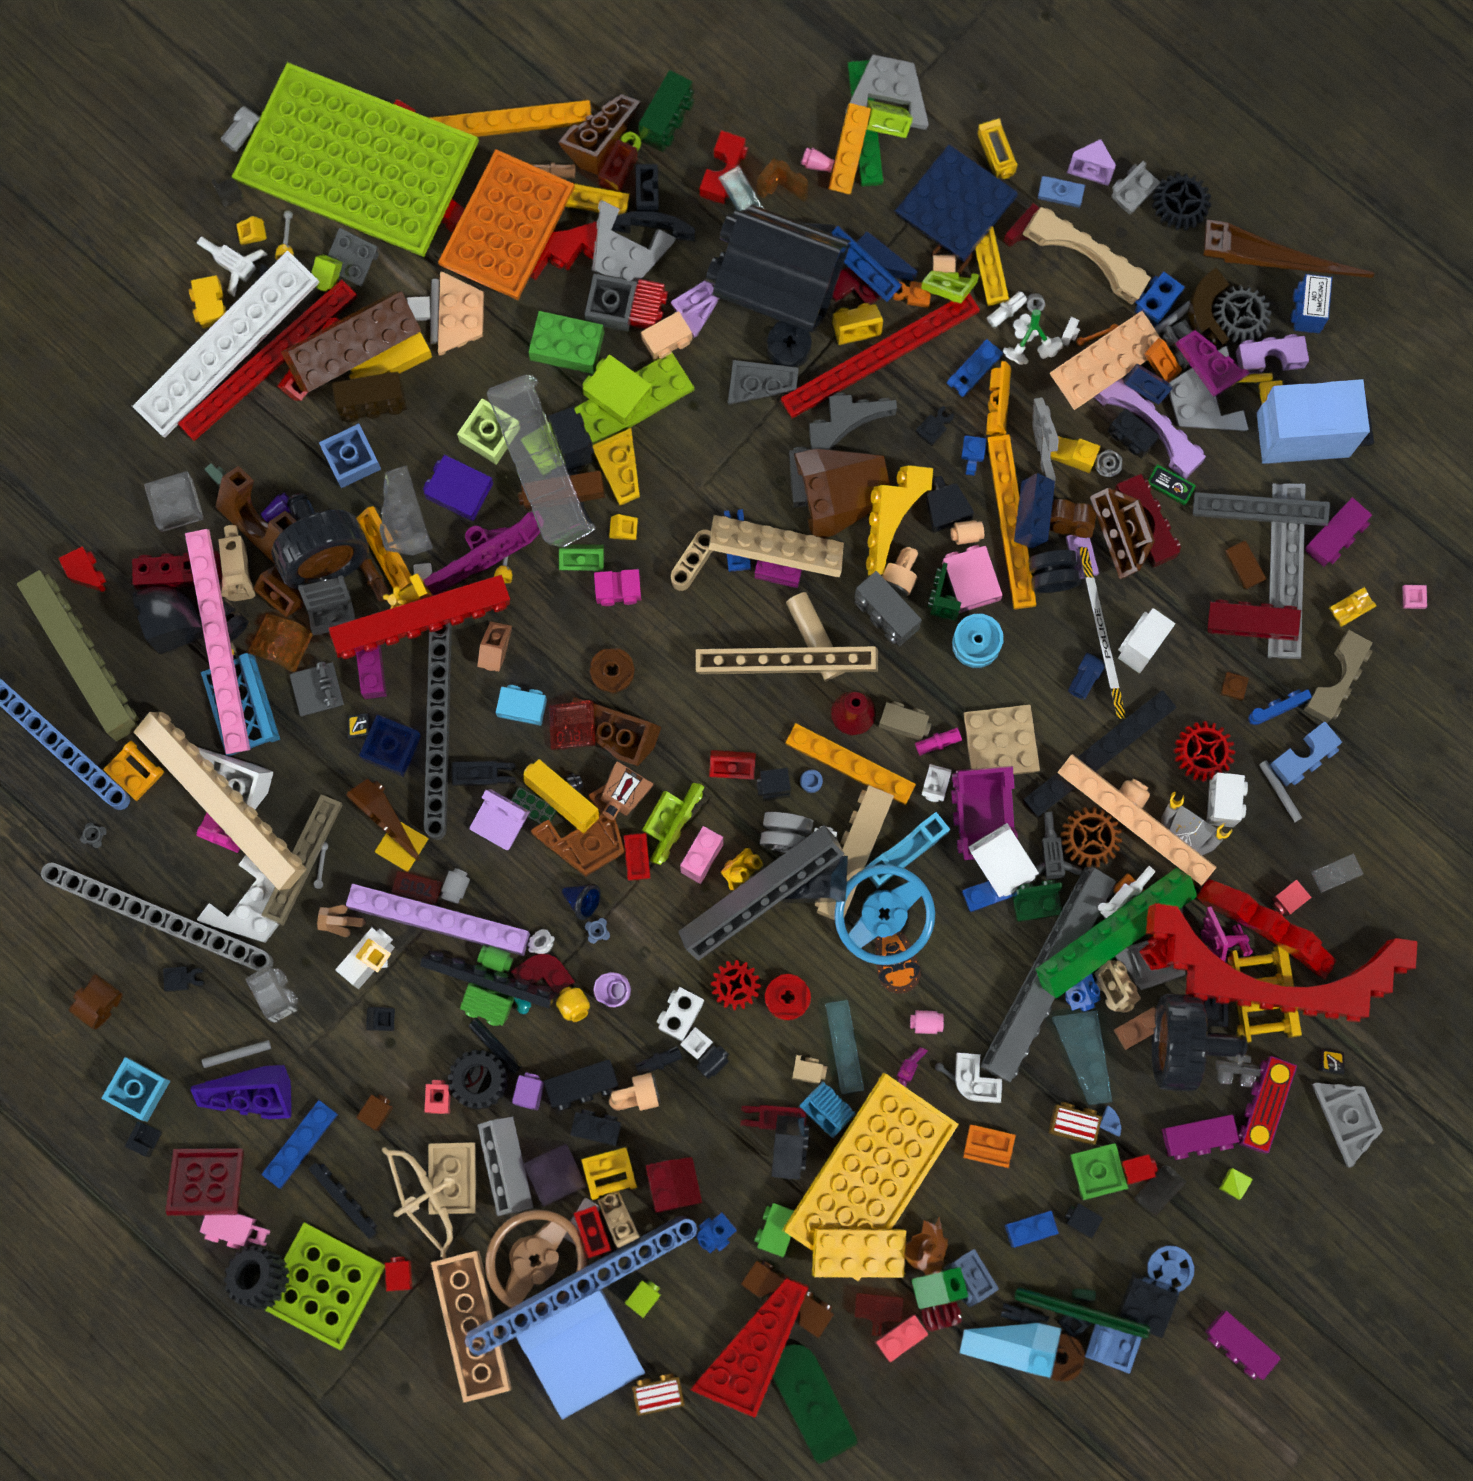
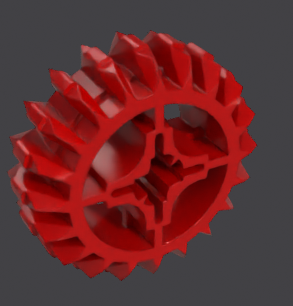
[1173,721,1235,782]

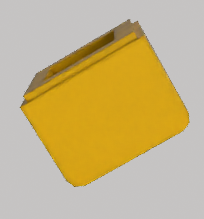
[236,216,267,245]
[609,514,638,540]
[355,939,391,973]

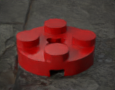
[765,974,811,1021]

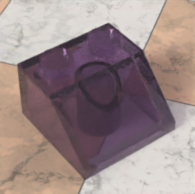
[523,1144,587,1207]

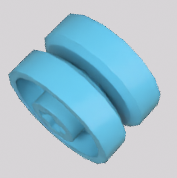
[952,614,1003,668]

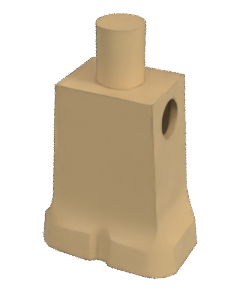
[218,525,255,601]

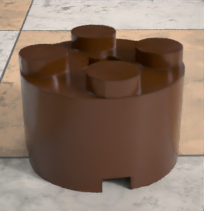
[68,974,123,1030]

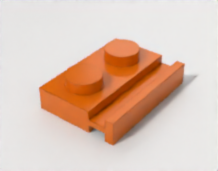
[963,1124,1016,1168]

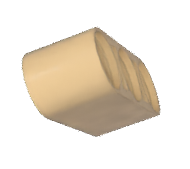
[671,530,713,591]

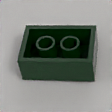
[639,70,695,152]

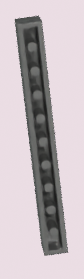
[980,867,1116,1082]

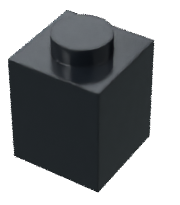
[1065,1204,1103,1238]

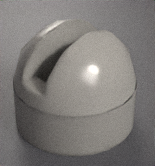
[1027,293,1045,312]

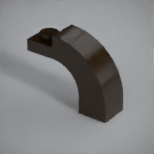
[1188,267,1230,350]

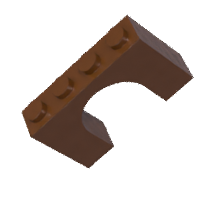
[215,466,296,564]

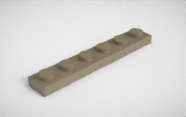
[261,794,343,926]

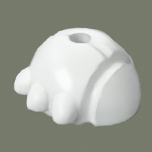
[528,929,554,954]

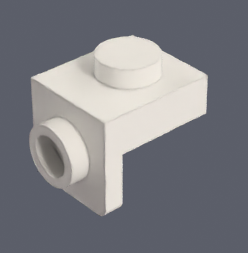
[922,764,952,802]

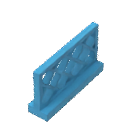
[201,653,280,757]

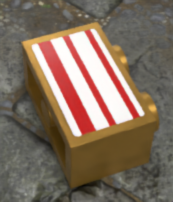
[1048,1102,1102,1145]
[632,1373,685,1416]

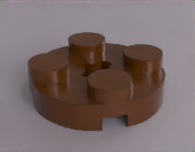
[590,648,635,694]
[1049,1334,1085,1381]

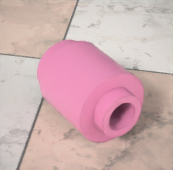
[910,1010,943,1034]

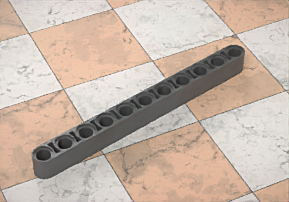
[424,623,452,840]

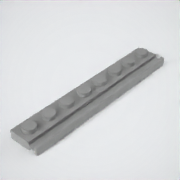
[1268,484,1305,659]

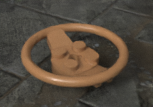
[486,1210,587,1313]

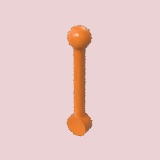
[1076,324,1118,346]

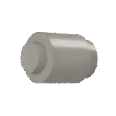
[441,868,470,904]

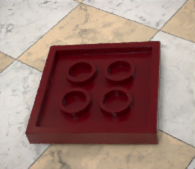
[165,1149,244,1215]

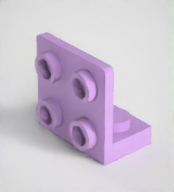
[470,789,530,850]

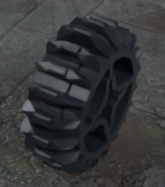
[1152,172,1211,231]

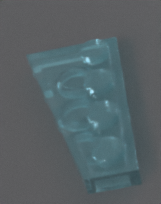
[1051,1011,1113,1105]

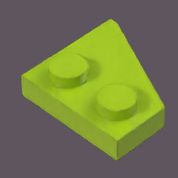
[921,271,979,303]

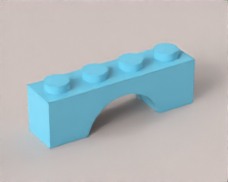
[864,812,950,889]

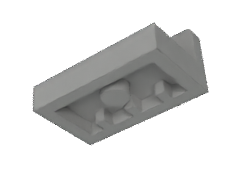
[1111,161,1160,215]

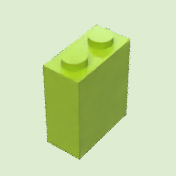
[582,354,652,425]

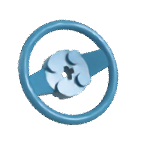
[835,865,935,965]

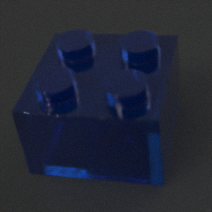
[359,715,421,777]

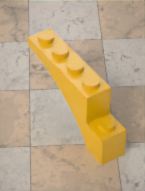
[866,466,933,575]

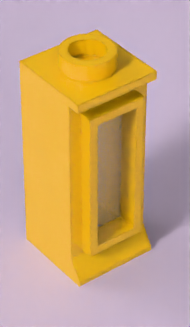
[977,118,1018,179]

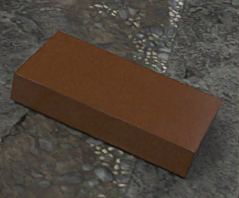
[1225,540,1266,590]

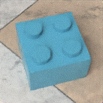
[102,1057,170,1122]

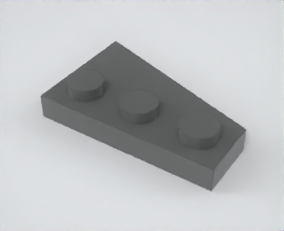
[728,360,799,405]

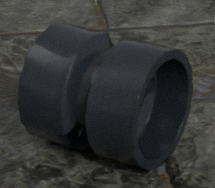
[222,599,249,642]

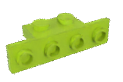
[642,783,704,865]

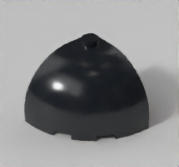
[133,586,204,655]

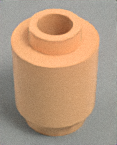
[950,520,984,545]

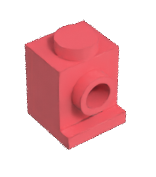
[425,1080,451,1114]

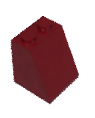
[646,1157,702,1213]

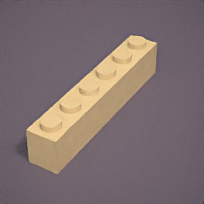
[815,786,894,920]

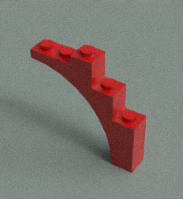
[1196,879,1337,979]

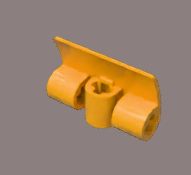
[986,361,1011,437]

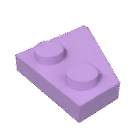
[671,281,719,338]

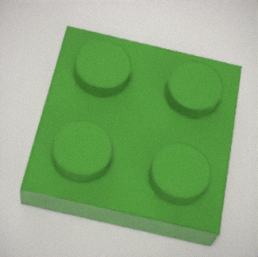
[1070,1143,1128,1200]

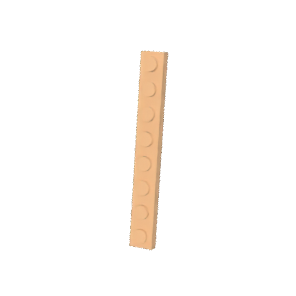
[1057,754,1216,886]

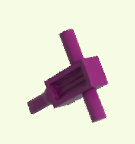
[896,1047,928,1087]

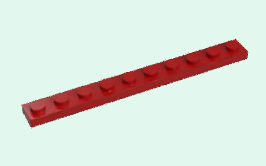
[178,280,358,441]
[781,293,980,418]

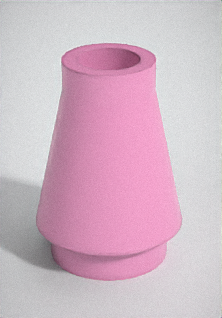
[801,147,834,172]

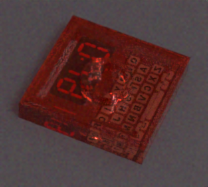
[549,700,595,750]

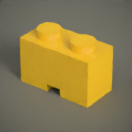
[189,275,226,329]

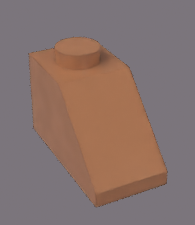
[477,621,512,671]

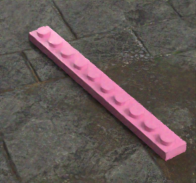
[185,529,250,754]

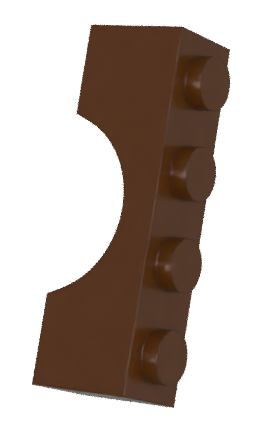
[741,1260,834,1338]

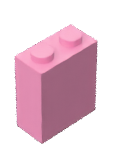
[942,545,1003,613]
[680,826,723,884]

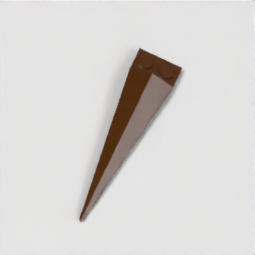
[1203,220,1375,278]

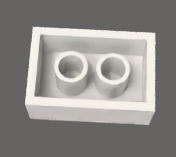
[1118,608,1175,674]

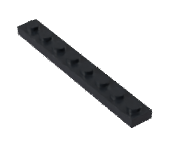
[1023,690,1177,818]

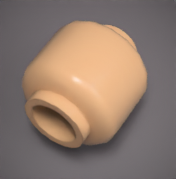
[1119,778,1150,808]

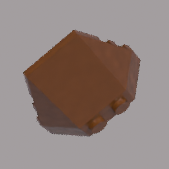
[794,449,890,538]

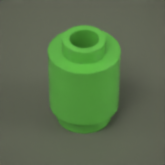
[477,945,513,972]

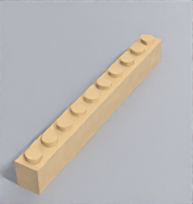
[134,712,306,890]

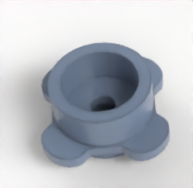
[585,918,610,944]

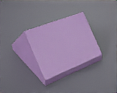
[1067,139,1116,186]

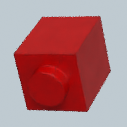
[1121,1154,1158,1185]
[385,1257,412,1291]

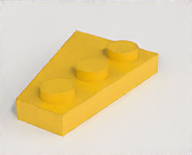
[592,428,640,506]

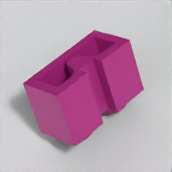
[594,569,641,606]

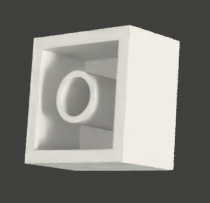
[1207,773,1248,827]

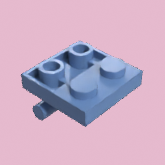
[1085,1324,1142,1374]

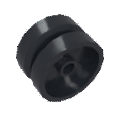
[1028,550,1082,593]

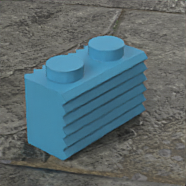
[800,1082,855,1138]

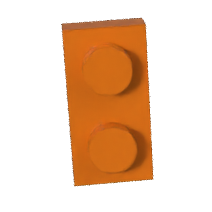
[1144,338,1182,383]

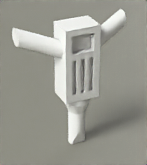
[197,237,267,297]
[1098,866,1156,918]

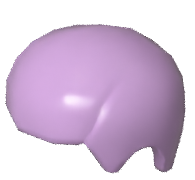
[593,972,631,1007]

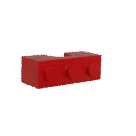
[700,130,748,204]

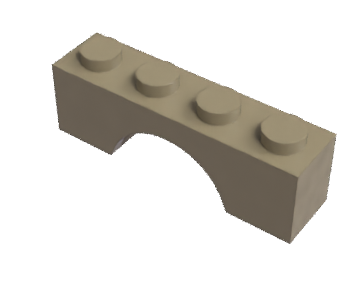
[1303,630,1373,723]

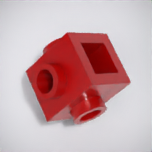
[1139,936,1171,970]

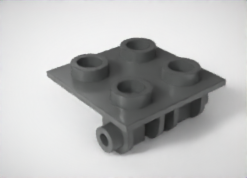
[328,228,379,287]
[289,662,344,717]

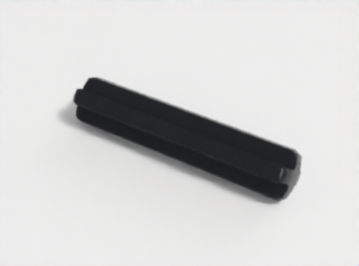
[469,1018,522,1074]

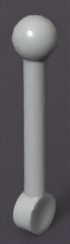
[314,842,328,889]

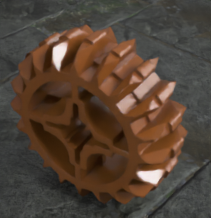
[1060,807,1122,868]

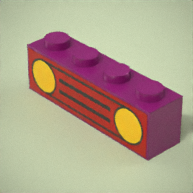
[1237,1056,1297,1154]

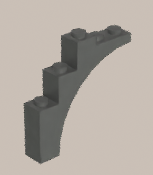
[789,393,897,508]

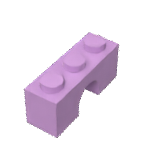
[1236,334,1309,373]

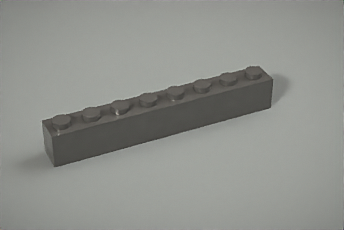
[678,825,844,961]

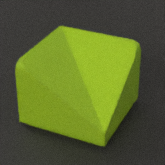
[1219,1168,1253,1200]

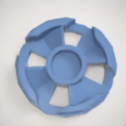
[1147,1246,1194,1292]

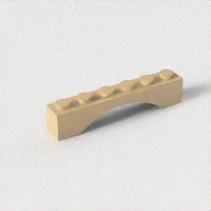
[1023,207,1151,304]

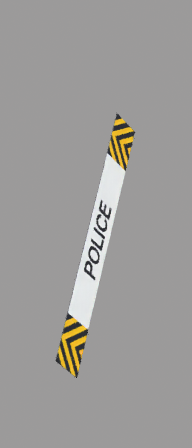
[1078,547,1126,719]

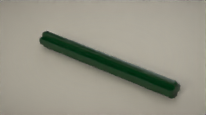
[1014,1287,1150,1339]

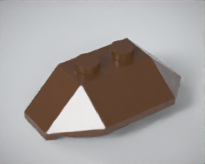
[1090,488,1155,579]

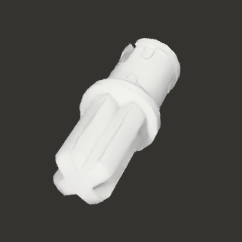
[986,292,1027,328]

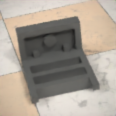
[298,575,356,636]

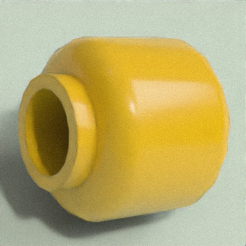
[556,987,590,1022]

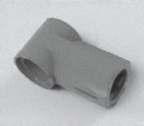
[221,107,260,152]

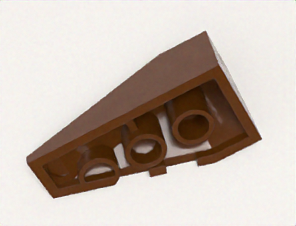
[559,94,640,175]
[567,697,661,766]
[346,778,421,862]

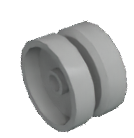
[760,812,813,853]

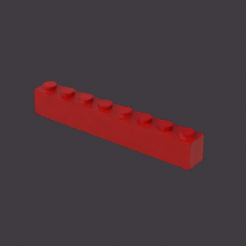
[329,575,510,659]

